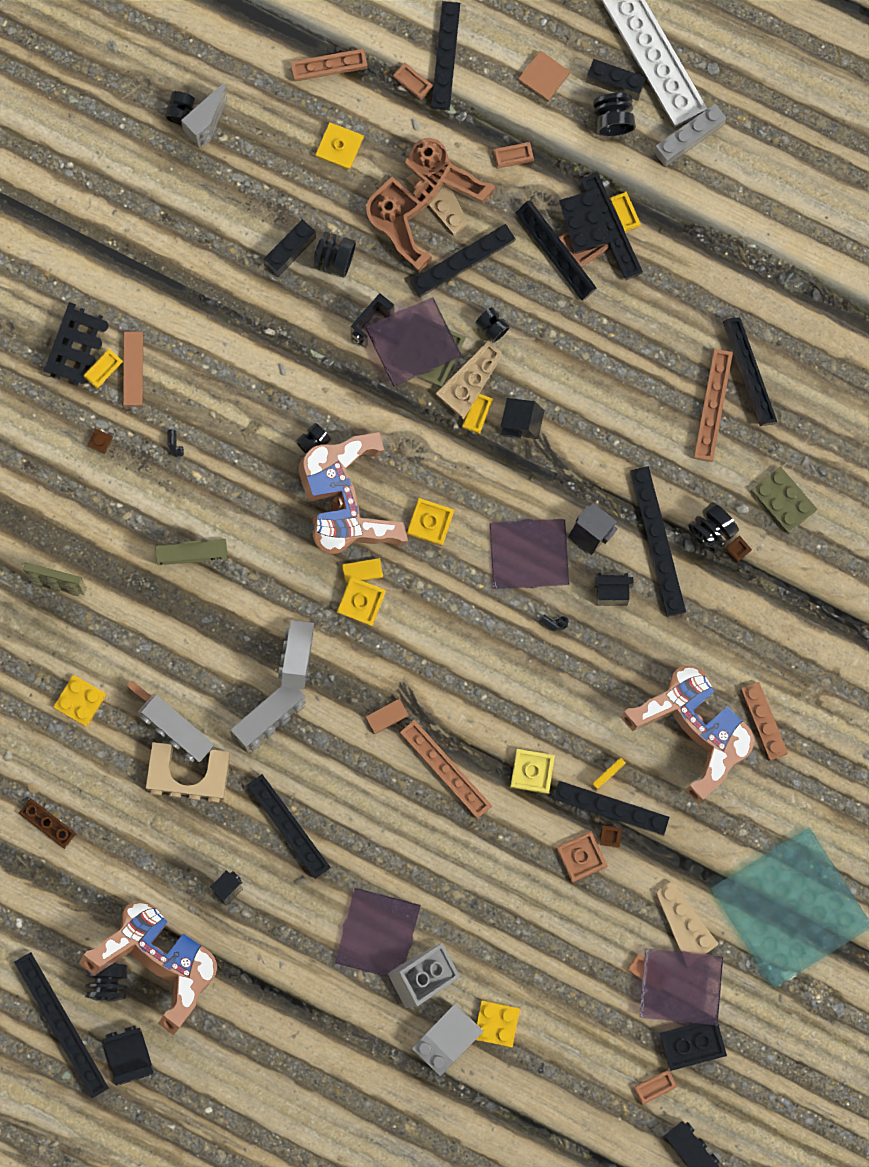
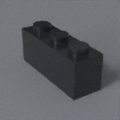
[586,58,646,101]
[263,219,317,277]
[210,870,243,906]
[663,1121,720,1167]

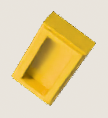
[610,192,641,233]
[83,349,123,389]
[462,394,493,435]
[342,558,383,584]
[592,758,626,791]

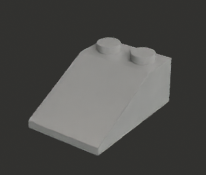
[181,84,227,148]
[388,943,460,1008]
[412,1003,483,1076]

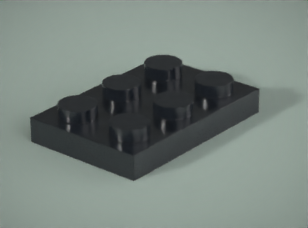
[559,189,611,254]
[659,1018,727,1071]

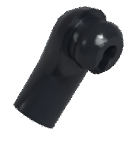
[167,429,184,457]
[539,614,569,632]

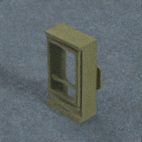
[156,539,228,565]

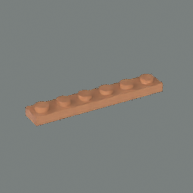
[694,349,733,462]
[400,720,492,819]

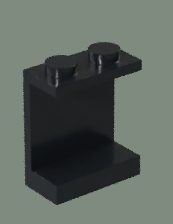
[350,293,394,348]
[102,1025,155,1086]

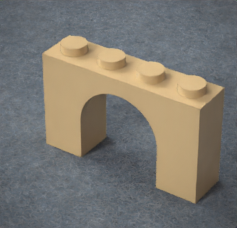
[146,742,231,803]

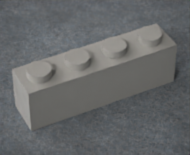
[654,104,726,167]
[278,620,314,690]
[138,694,215,762]

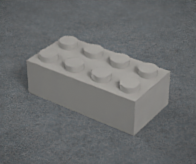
[231,687,306,752]

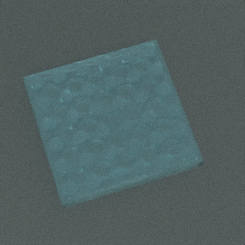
[711,827,869,988]

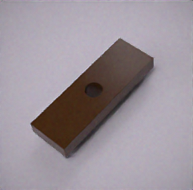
[19,798,77,849]

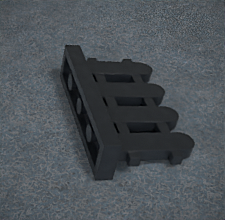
[43,302,109,386]

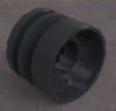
[593,93,636,136]
[313,231,356,278]
[688,502,739,553]
[85,963,128,1002]

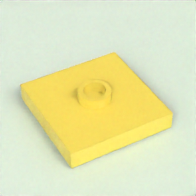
[510,749,555,794]

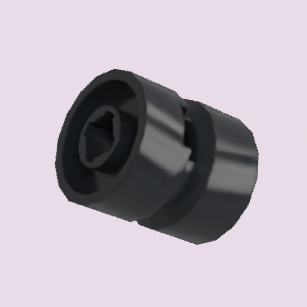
[165,91,195,125]
[475,307,511,343]
[295,423,331,454]

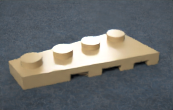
[406,173,468,236]
[436,341,503,420]
[656,881,718,967]

